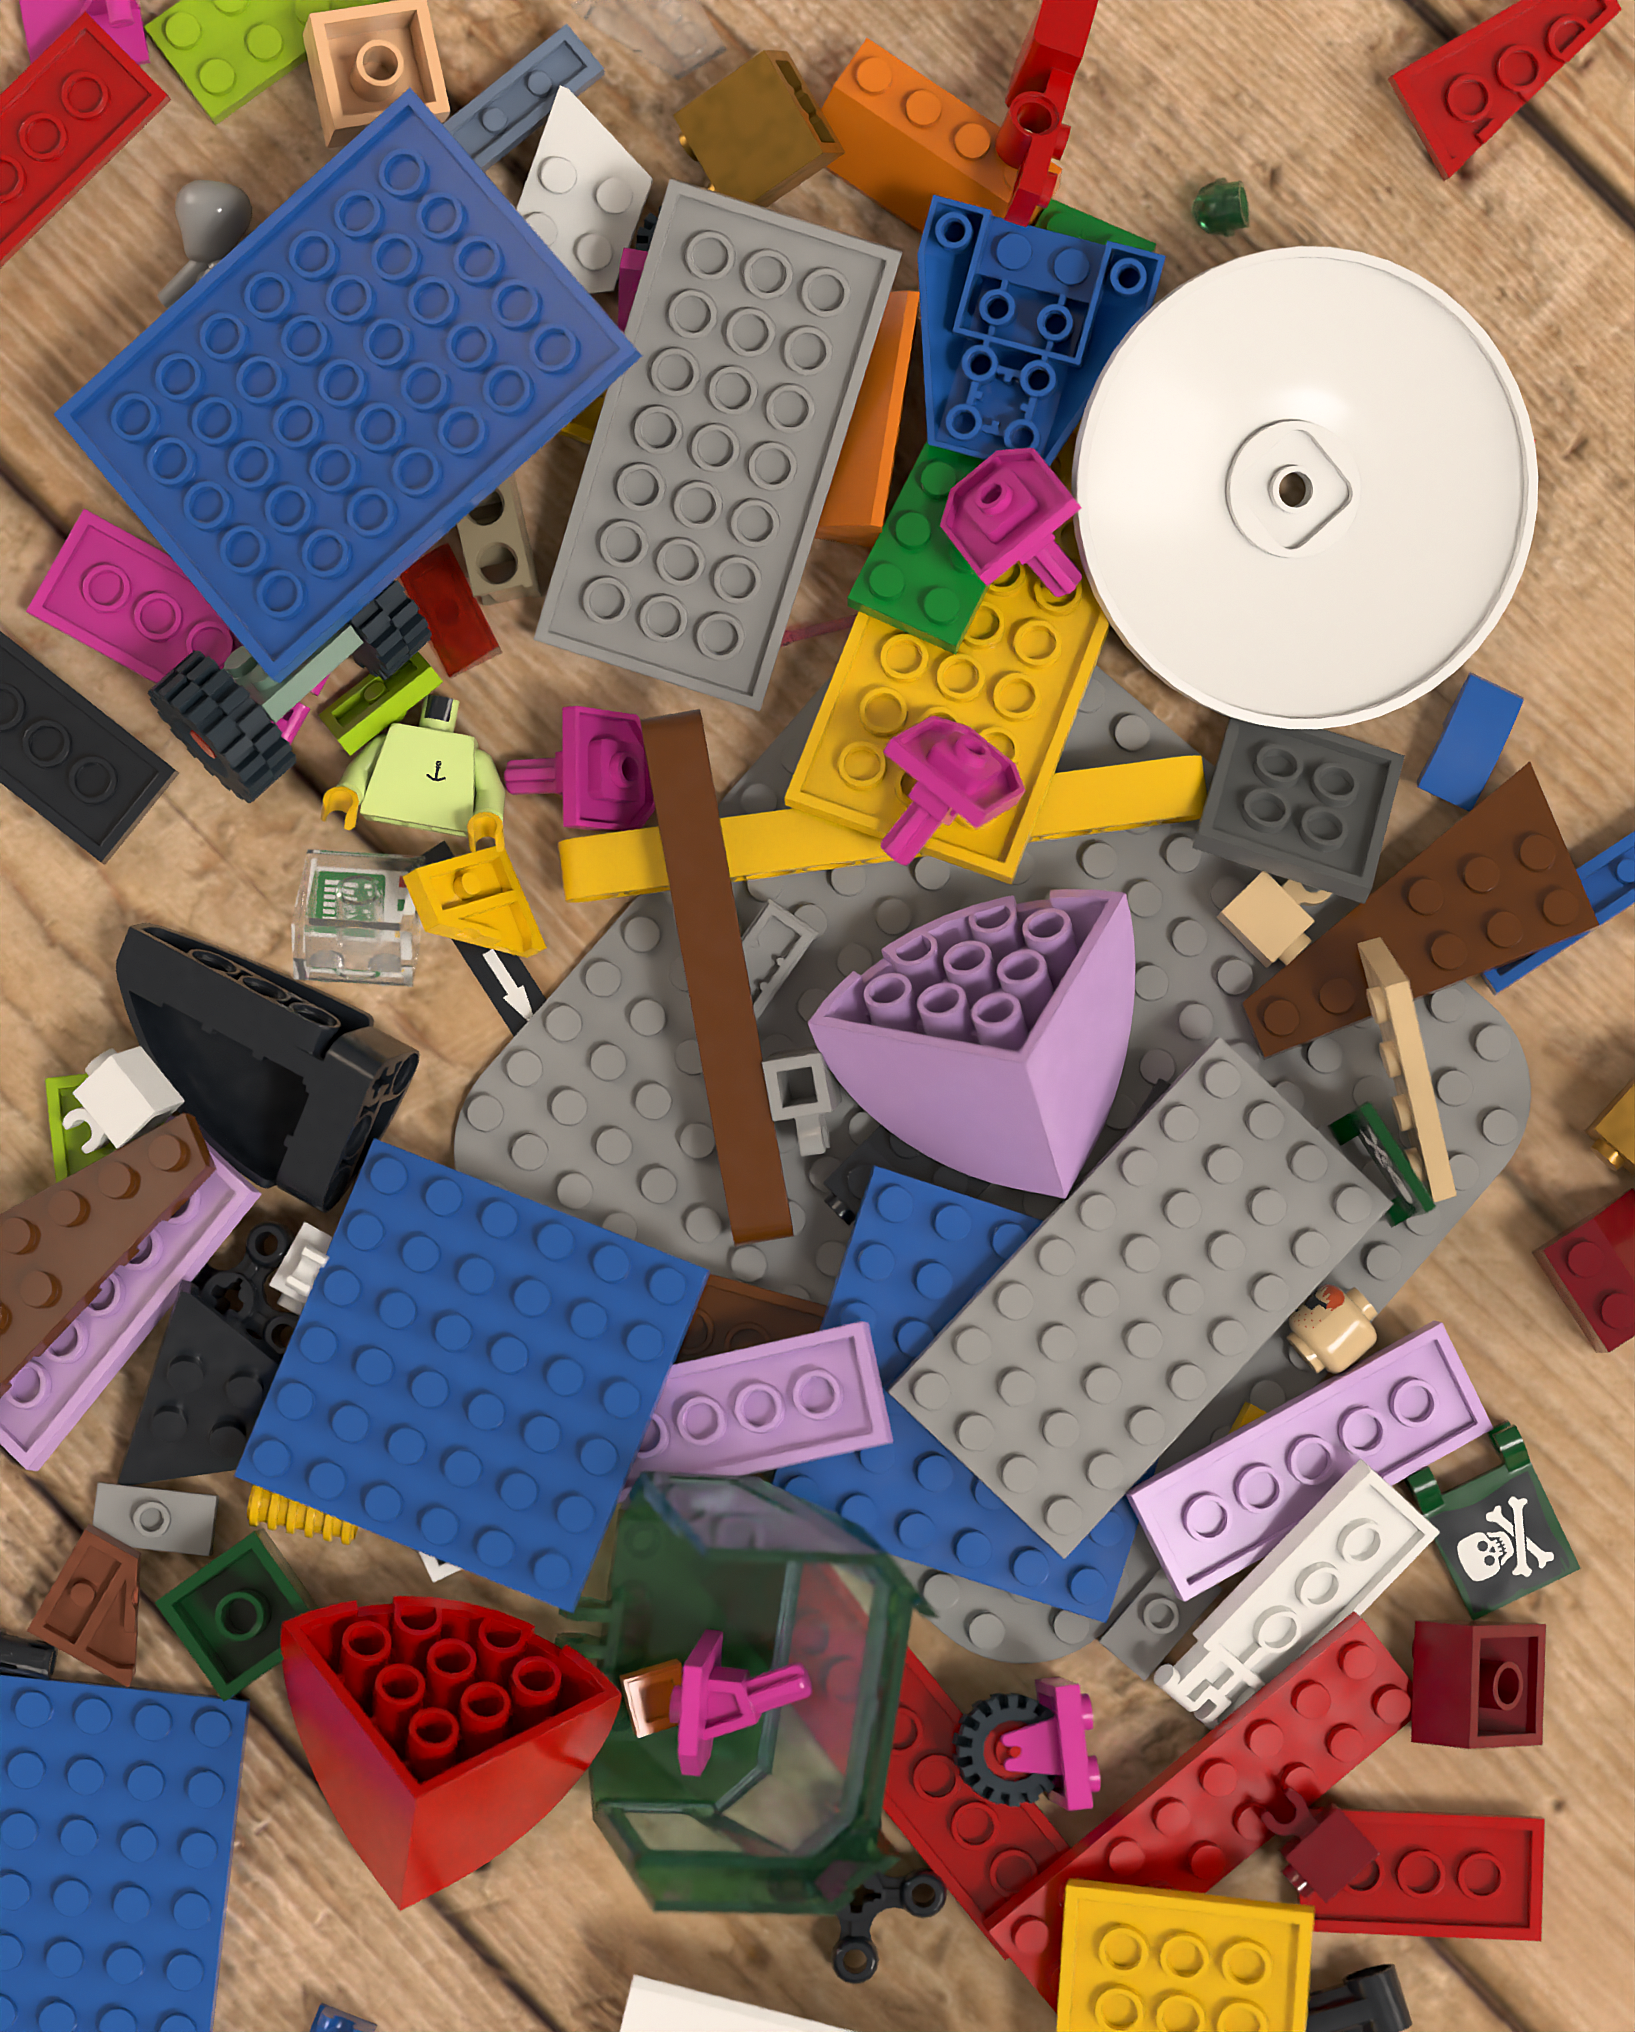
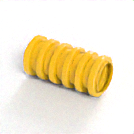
[247,1484,358,1545]

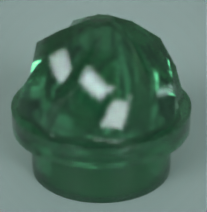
[1192,177,1250,237]

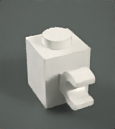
[62,1046,185,1154]
[269,1222,333,1316]

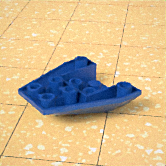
[917,195,1166,467]

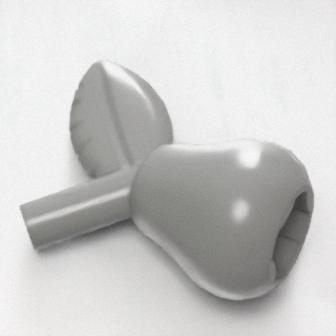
[158,180,252,308]

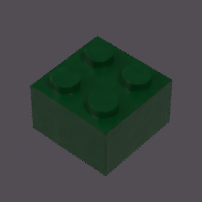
[155,1528,320,1702]

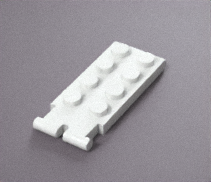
[1154,1458,1440,1730]

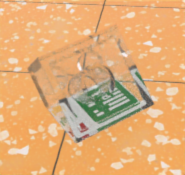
[291,849,426,987]

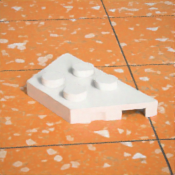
[516,86,653,295]

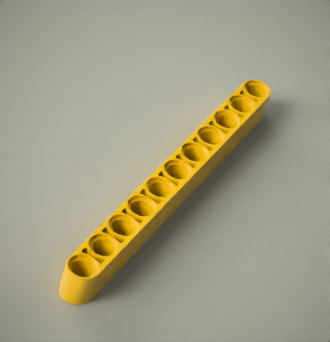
[558,755,1207,903]

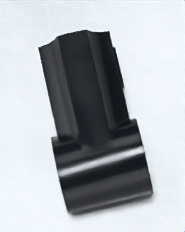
[1306,1963,1412,2032]

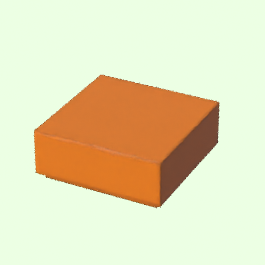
[619,1659,683,1738]

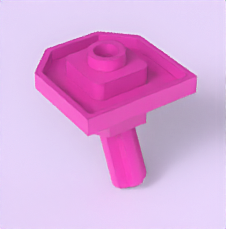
[940,448,1082,597]
[504,706,656,833]
[880,715,1025,866]
[669,1629,812,1776]

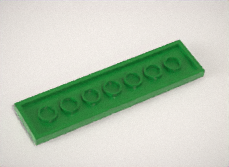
[847,198,1156,654]

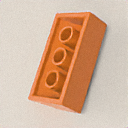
[821,38,1063,234]
[814,290,920,548]

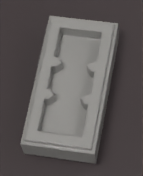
[741,898,818,1021]
[92,1482,220,1556]
[1098,1566,1222,1681]

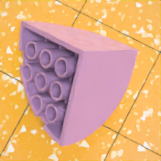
[808,889,1135,1198]

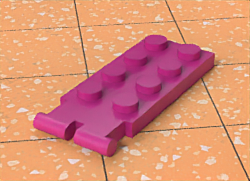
[26,509,331,745]

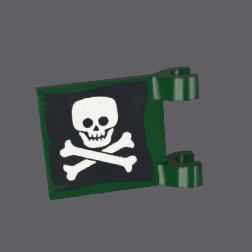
[1327,1101,1437,1228]
[1403,1420,1581,1621]

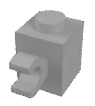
[762,1045,842,1156]

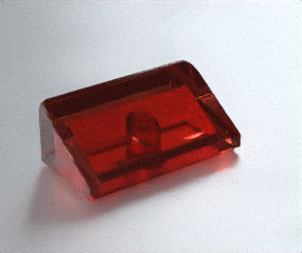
[399,542,503,679]

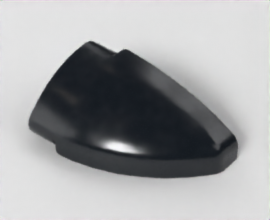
[116,923,420,1213]

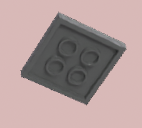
[1192,717,1405,904]

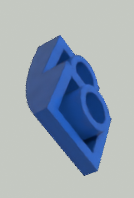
[1417,672,1524,812]

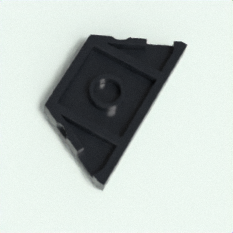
[117,1279,283,1486]

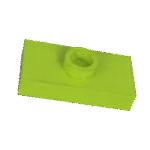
[318,651,443,756]

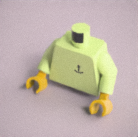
[320,695,506,852]

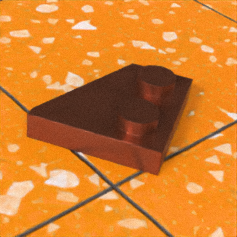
[27,1524,141,1687]

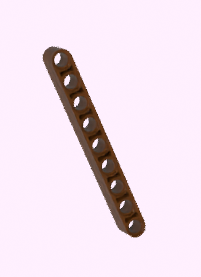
[640,709,794,1247]

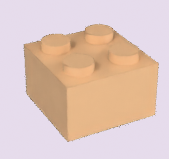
[302,0,450,148]

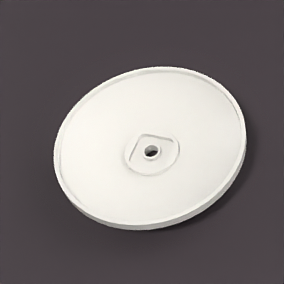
[1071,246,1538,729]

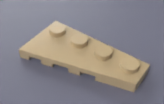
[1357,937,1457,1202]

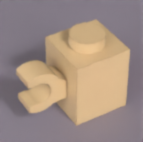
[1216,871,1332,968]

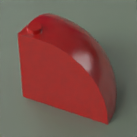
[281,1596,622,1911]

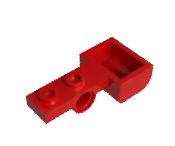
[995,0,1099,228]

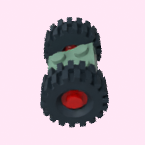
[148,580,432,803]

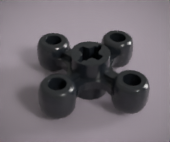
[191,1221,300,1357]
[766,1799,947,1984]

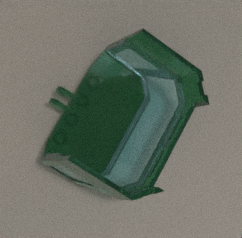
[554,1471,940,1915]

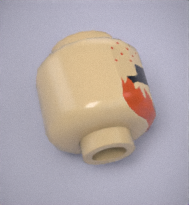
[1286,1284,1378,1374]

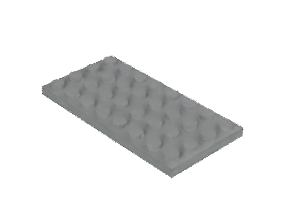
[533,178,903,711]
[886,1037,1394,1559]

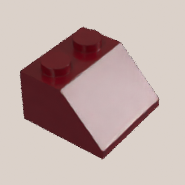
[1532,1188,1635,1353]
[1410,1620,1546,1749]

